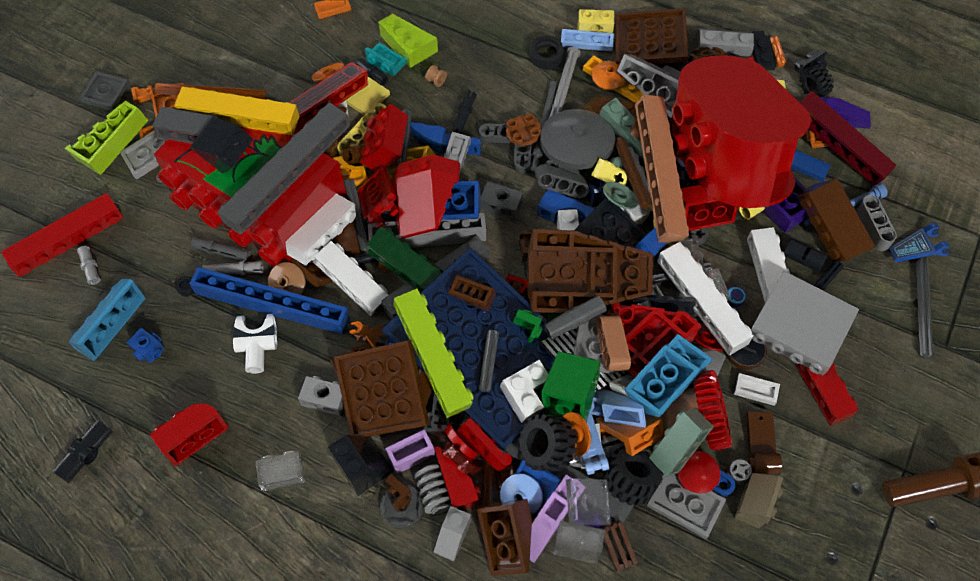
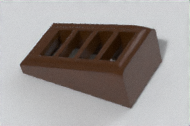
[448,275,496,312]

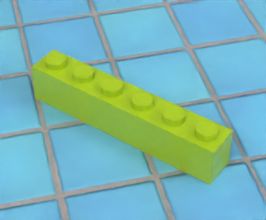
[393,289,473,418]

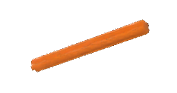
[155,83,266,100]

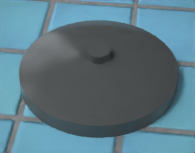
[540,109,615,169]

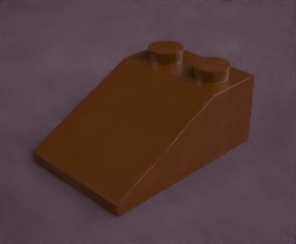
[477,499,532,576]

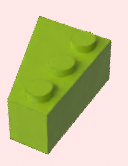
[378,14,438,68]

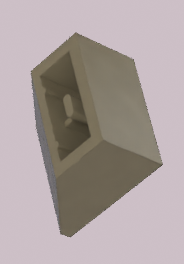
[734,473,784,529]

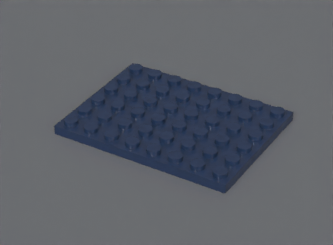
[382,248,554,450]

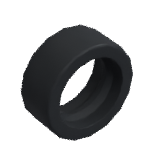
[530,35,564,70]

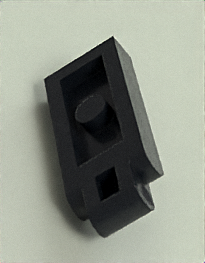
[752,30,776,71]

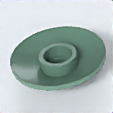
[603,182,639,209]

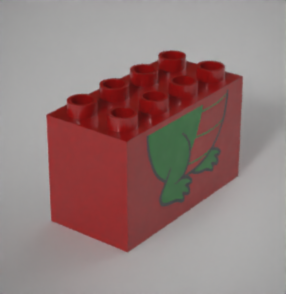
[153,90,348,267]

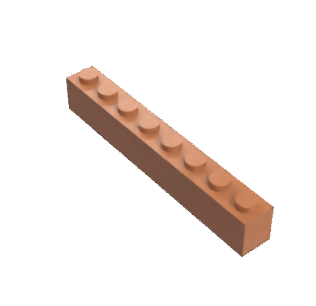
[635,94,689,243]

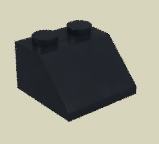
[190,117,253,174]

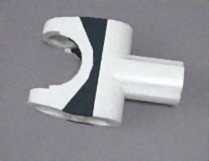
[233,313,278,374]

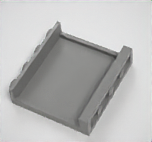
[751,271,859,376]

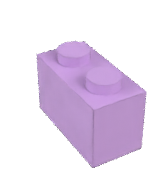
[385,429,435,474]

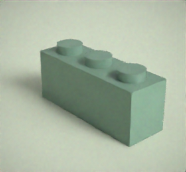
[649,408,714,477]

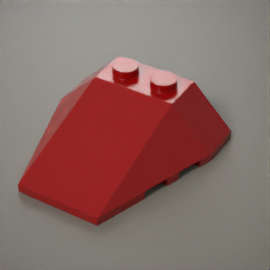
[391,154,460,239]

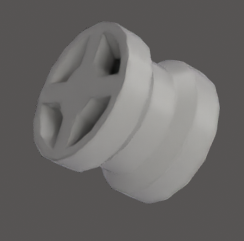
[726,459,752,485]

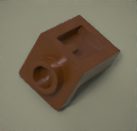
[385,474,412,512]

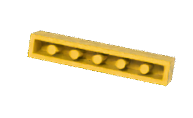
[174,86,300,136]

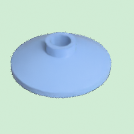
[500,473,543,515]

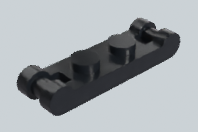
[624,295,696,319]

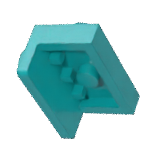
[365,43,407,76]

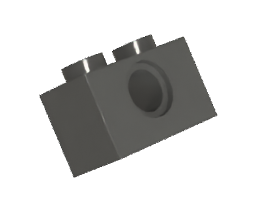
[480,181,523,220]

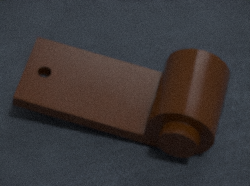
[747,412,782,475]

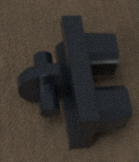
[795,49,827,79]

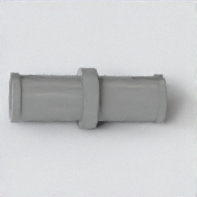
[77,246,101,285]

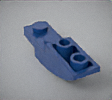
[410,122,482,156]

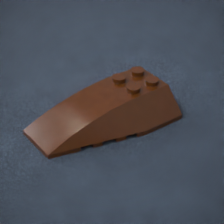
[527,229,653,313]

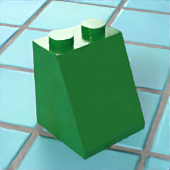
[542,351,600,422]

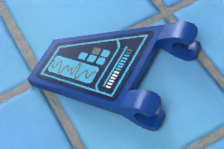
[889,222,950,263]

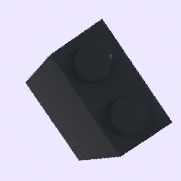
[328,435,394,496]

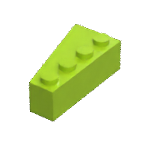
[64,101,149,175]

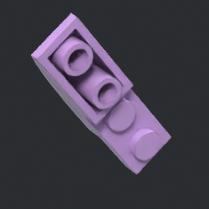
[530,475,585,563]

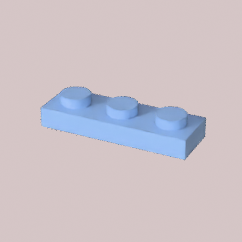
[561,29,614,51]

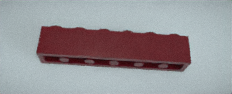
[800,90,896,186]

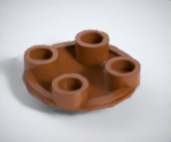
[506,113,542,146]

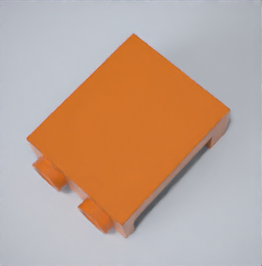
[596,414,665,456]

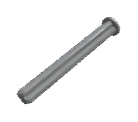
[549,47,581,118]

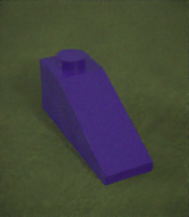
[820,97,871,129]

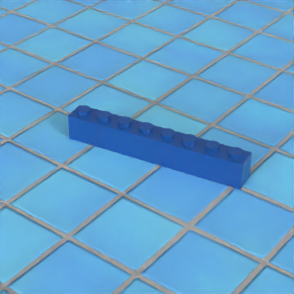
[190,267,350,335]

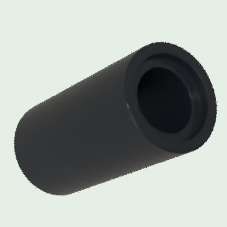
[784,238,828,273]

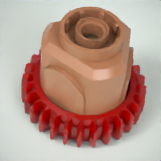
[660,370,732,450]

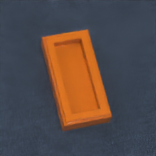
[314,0,351,19]

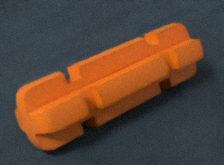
[770,36,786,67]

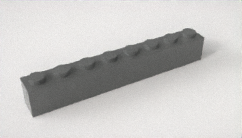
[218,102,350,235]

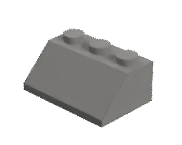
[697,28,754,57]

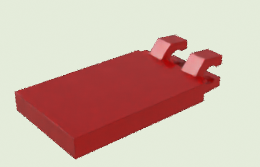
[357,166,399,229]

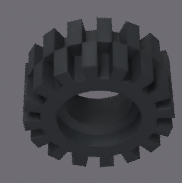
[799,64,834,97]

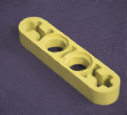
[337,103,386,158]

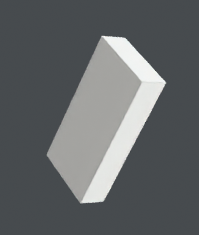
[734,373,780,406]

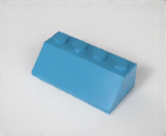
[68,279,146,361]

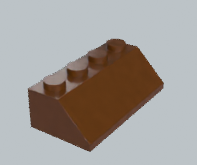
[797,178,875,262]

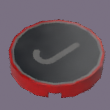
[445,422,480,459]

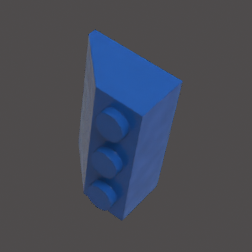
[442,181,481,220]

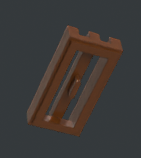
[600,520,637,572]

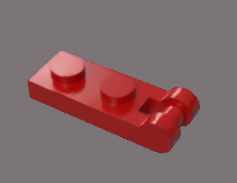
[457,418,512,471]

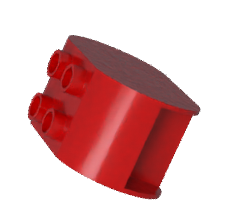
[671,56,811,208]

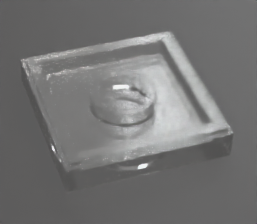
[566,479,611,526]

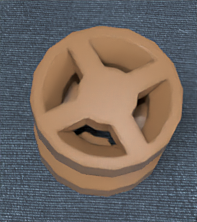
[425,65,447,87]

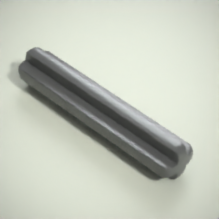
[479,330,499,392]

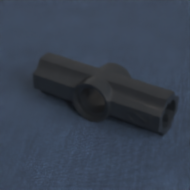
[52,420,113,484]

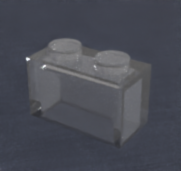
[255,451,306,491]

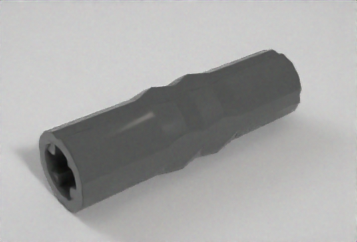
[543,296,607,340]

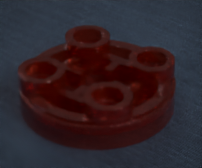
[442,440,482,475]

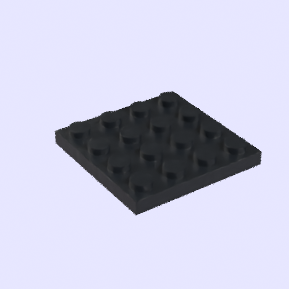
[574,197,663,261]

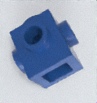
[126,328,164,364]

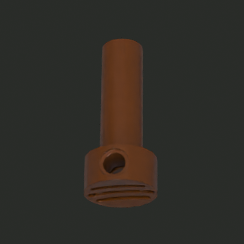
[883,452,980,507]

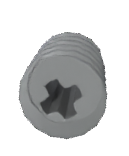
[414,465,452,514]

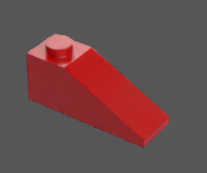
[434,446,482,511]

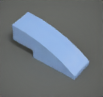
[590,389,646,427]

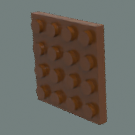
[616,8,688,65]
[334,340,430,437]

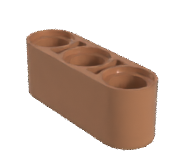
[596,316,631,371]

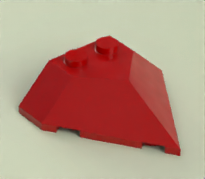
[613,302,701,378]

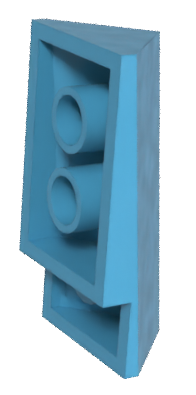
[625,334,713,417]

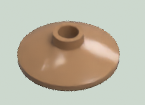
[268,262,306,295]

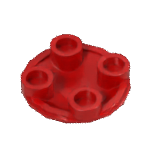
[677,451,721,494]

